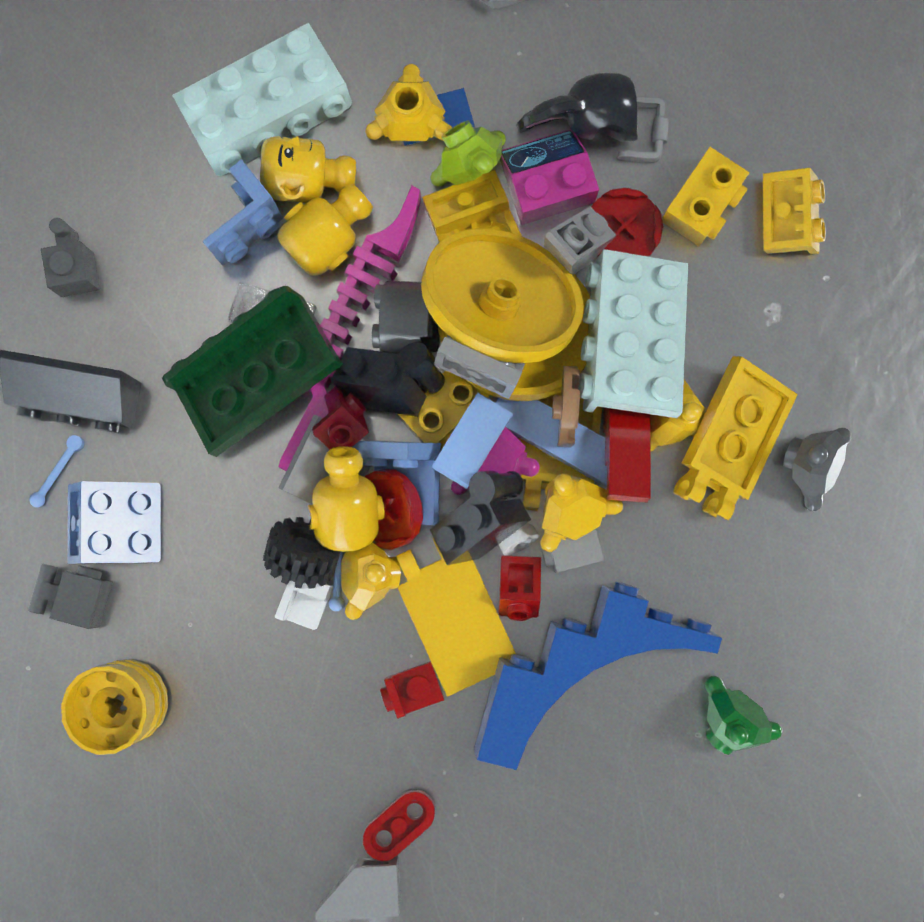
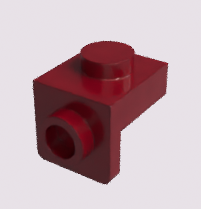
[312,386,369,450]

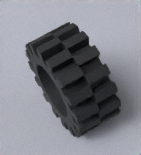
[263,517,341,589]

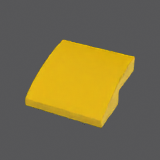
[422,170,522,243]

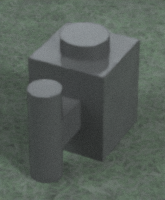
[40,218,100,297]
[28,564,113,629]

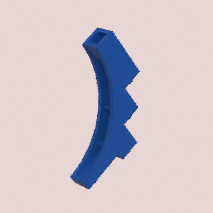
[474,582,722,770]

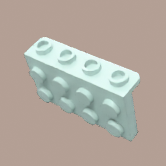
[172,23,352,176]
[578,249,688,418]

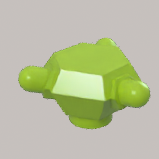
[430,120,506,187]

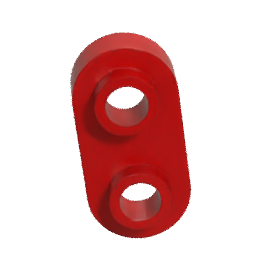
[363,789,435,861]

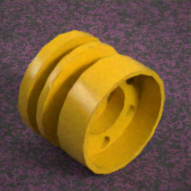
[61,659,168,755]

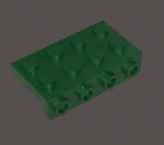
[162,286,343,457]

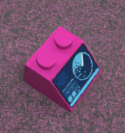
[500,129,599,225]

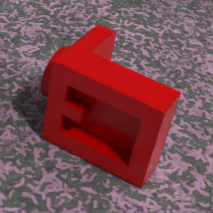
[499,555,541,621]
[380,661,445,719]

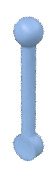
[29,435,84,507]
[328,552,344,612]

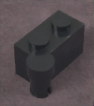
[331,342,445,417]
[430,470,531,565]

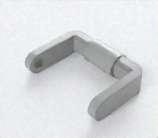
[617,96,669,163]

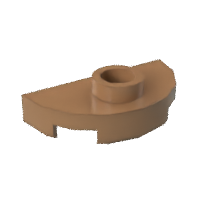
[552,366,580,447]

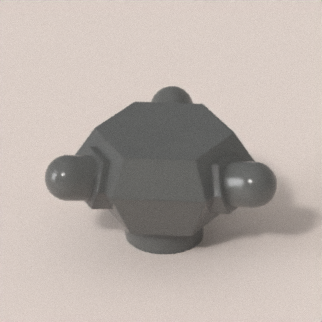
[783,428,851,511]

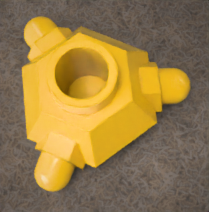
[365,64,452,141]
[650,379,707,452]
[540,474,623,552]
[341,543,401,620]

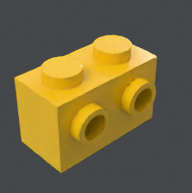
[662,147,750,246]
[398,370,490,450]

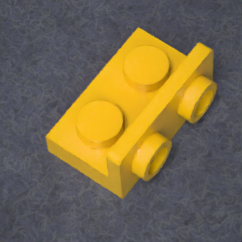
[763,168,826,254]

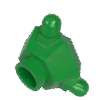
[705,676,782,755]

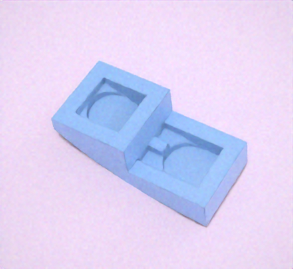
[432,393,513,489]

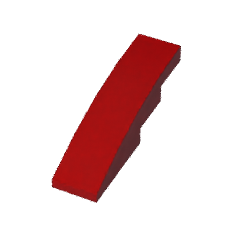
[603,407,651,503]

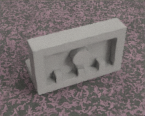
[434,335,525,399]

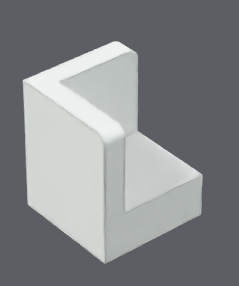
[275,581,333,630]

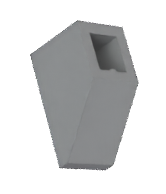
[544,206,616,275]
[315,857,401,922]

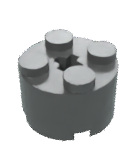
[372,281,440,362]

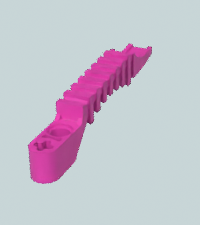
[278,185,421,471]

